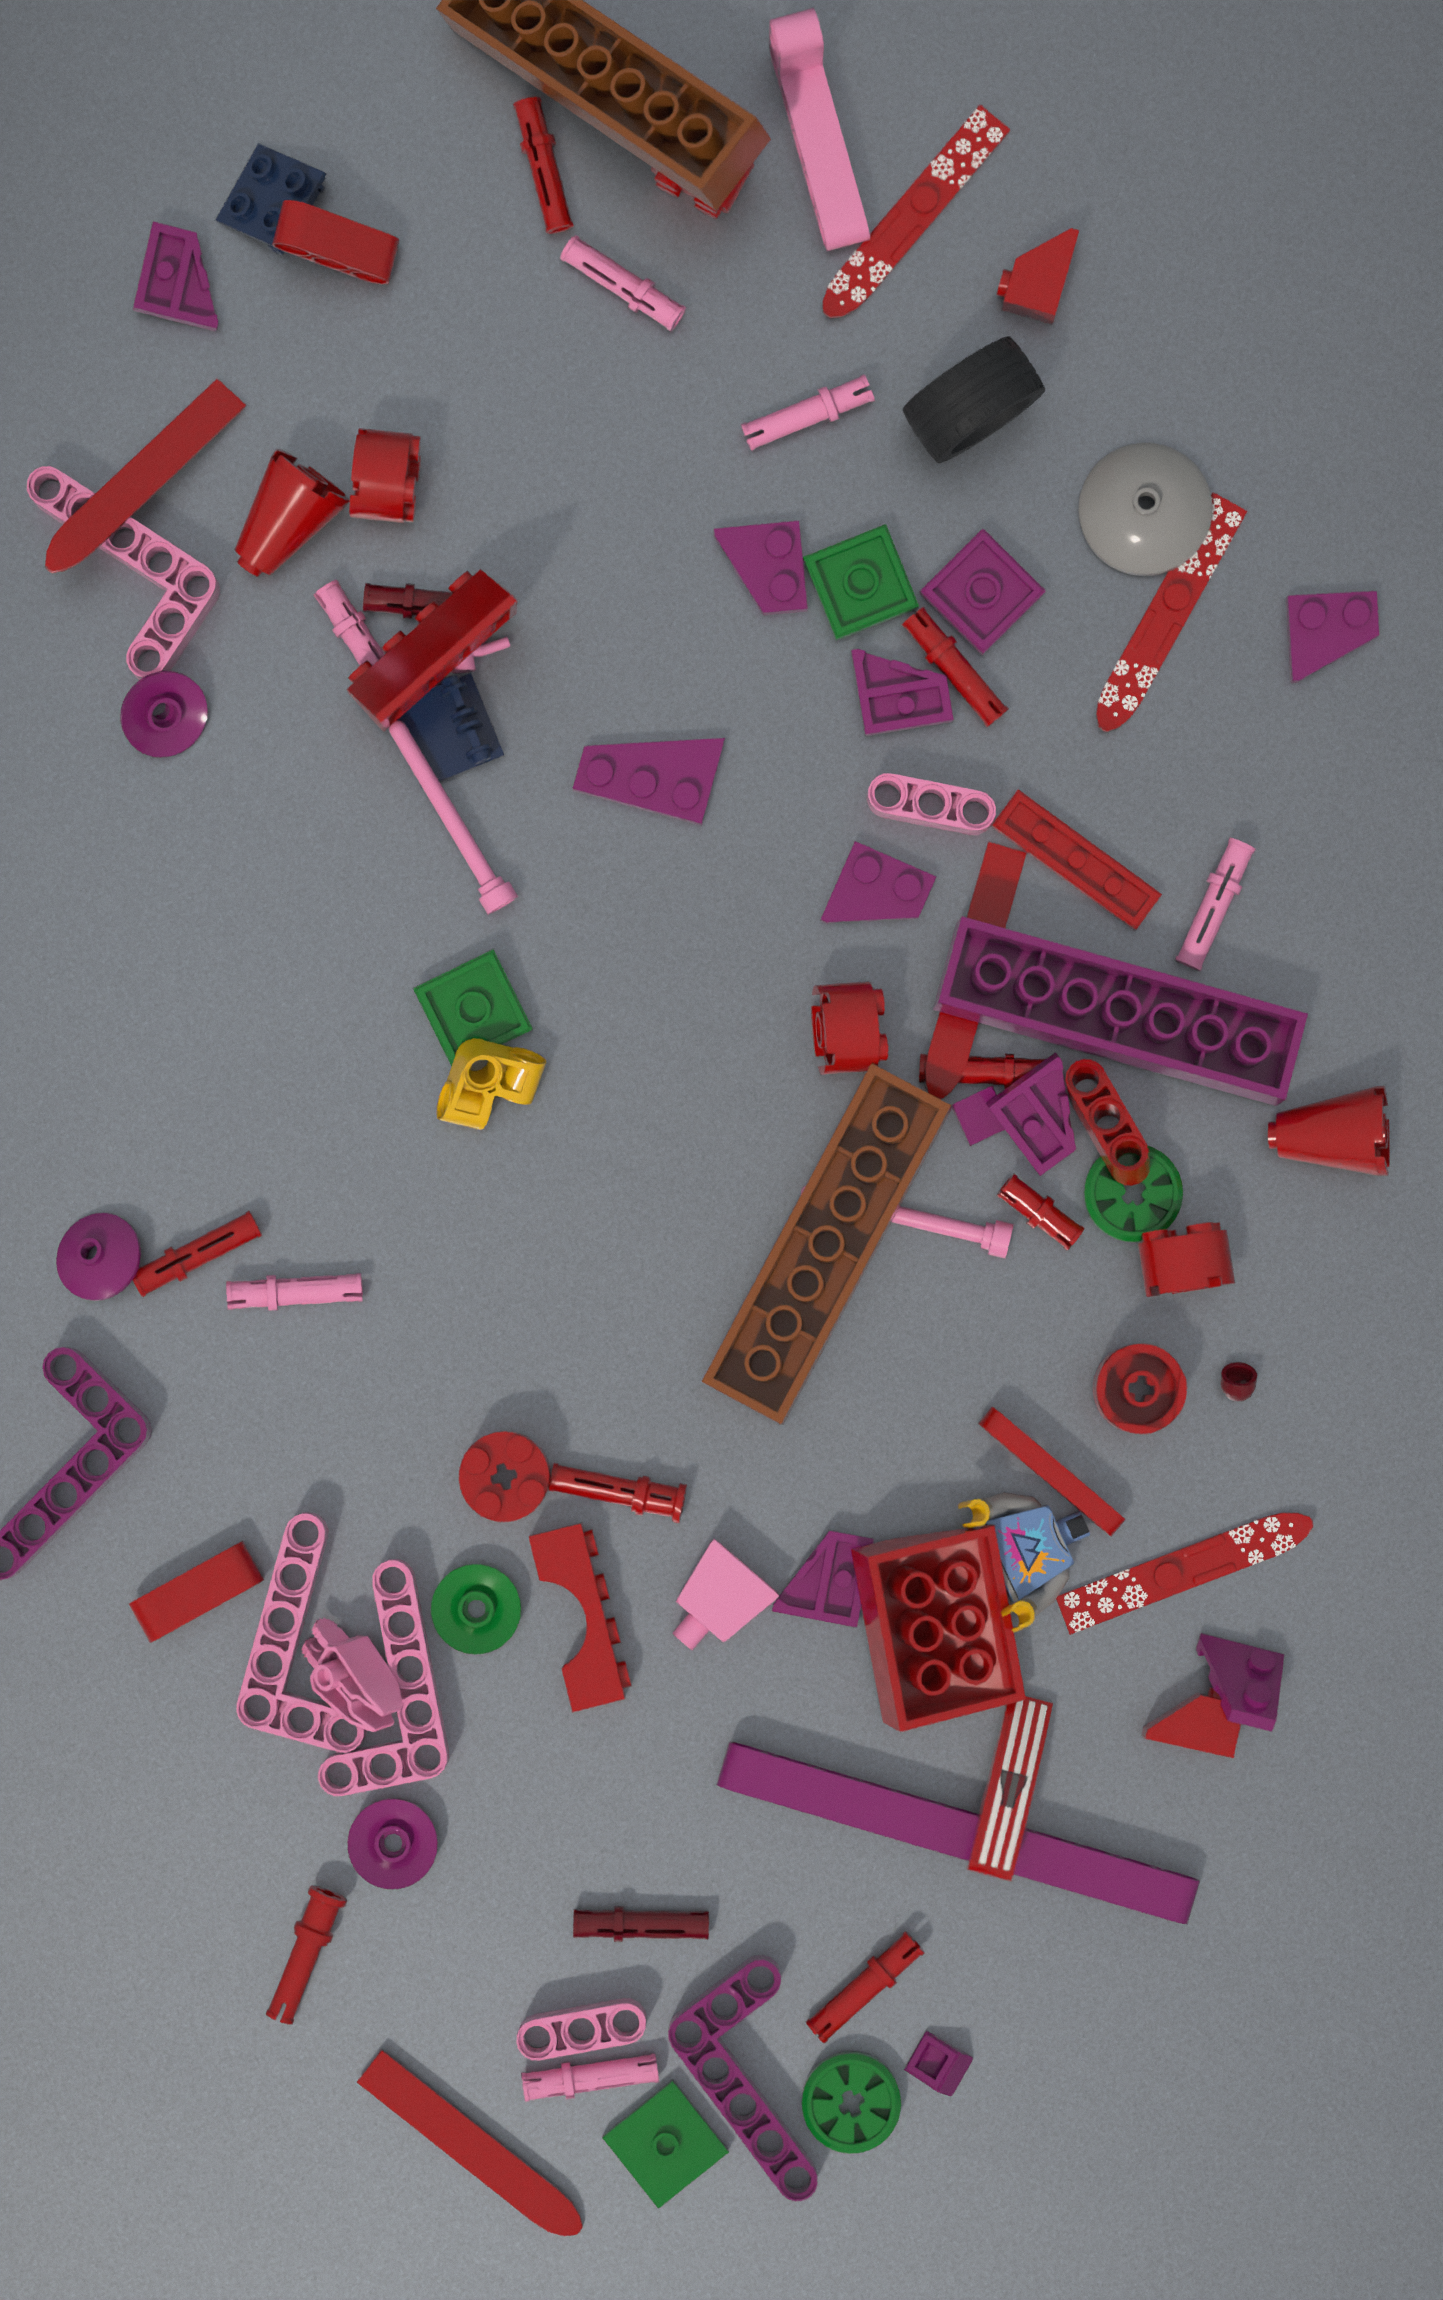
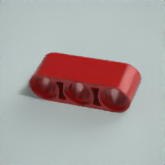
[272,200,400,284]
[1065,1059,1150,1186]
[129,1541,264,1643]

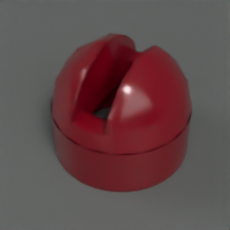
[1220,1362,1257,1402]

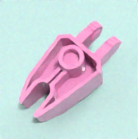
[301,1618,403,1732]

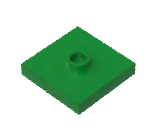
[803,524,919,641]
[413,948,533,1067]
[602,2079,729,2209]

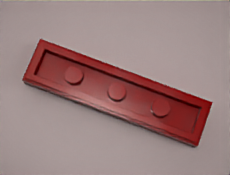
[991,789,1162,931]

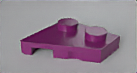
[714,521,808,616]
[1286,591,1379,683]
[851,649,954,736]
[820,841,936,924]
[986,1052,1076,1176]
[772,1530,874,1628]
[1196,1633,1285,1732]

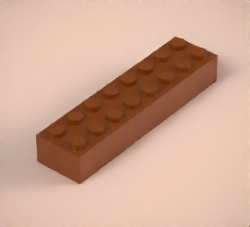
[436,0,771,210]
[701,1063,952,1425]

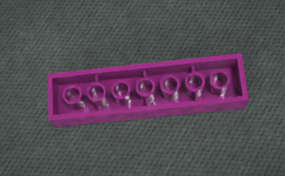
[933,916,1308,1106]

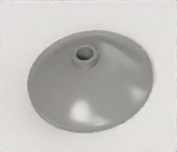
[1078,443,1212,576]

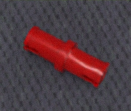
[996,1173,1085,1250]

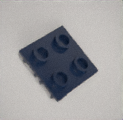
[215,143,326,256]
[398,673,504,788]

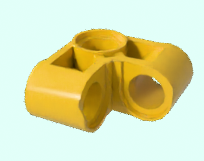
[436,1038,546,1130]

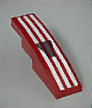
[967,1696,1053,1881]

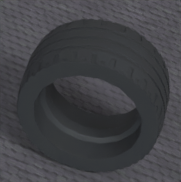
[902,336,1045,463]

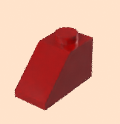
[996,228,1080,324]
[1141,1687,1241,1758]

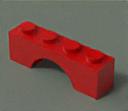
[529,1522,632,1712]

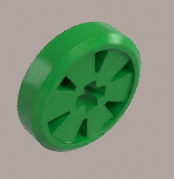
[1083,1145,1183,1242]
[802,2051,901,2154]

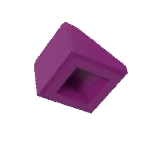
[951,1086,1005,1146]
[904,2031,973,2096]

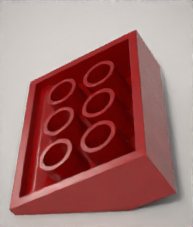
[347,569,517,732]
[851,1524,1026,1732]

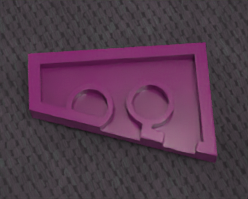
[573,738,725,826]

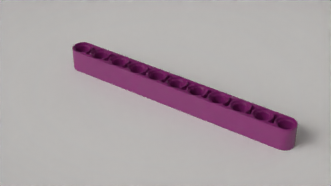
[716,1741,1200,1925]

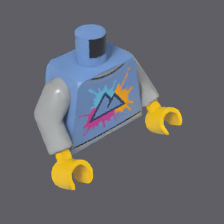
[958,1492,1090,1632]

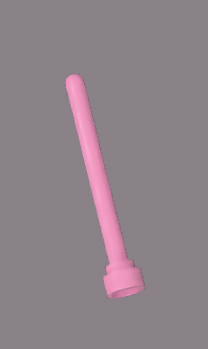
[389,720,518,915]
[801,1186,1014,1259]

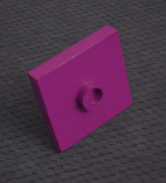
[920,529,1046,656]

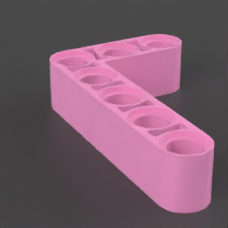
[769,8,870,251]
[27,466,220,680]
[236,1512,367,1753]
[318,1559,449,1796]

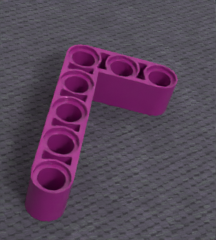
[0,1347,152,1580]
[668,1955,818,2202]

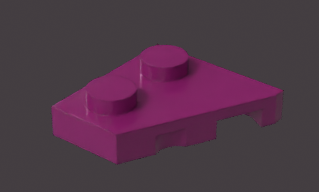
[132,221,218,332]

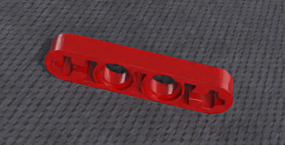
[978,1407,1126,1537]

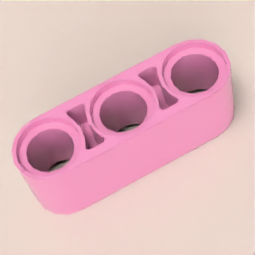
[867,773,996,835]
[517,1998,647,2060]

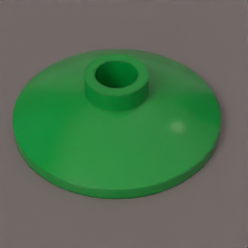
[431,1564,521,1654]

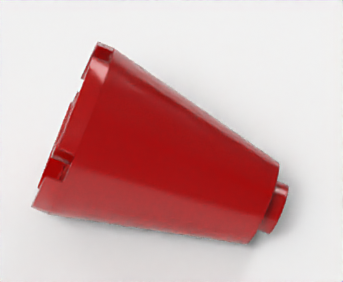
[234,448,350,577]
[1268,1086,1390,1176]

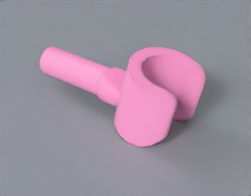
[452,637,510,674]

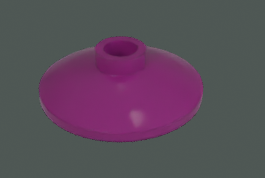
[120,671,208,757]
[56,1213,141,1301]
[347,1798,438,1890]

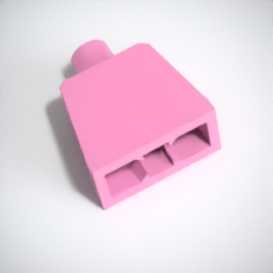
[672,1538,779,1651]

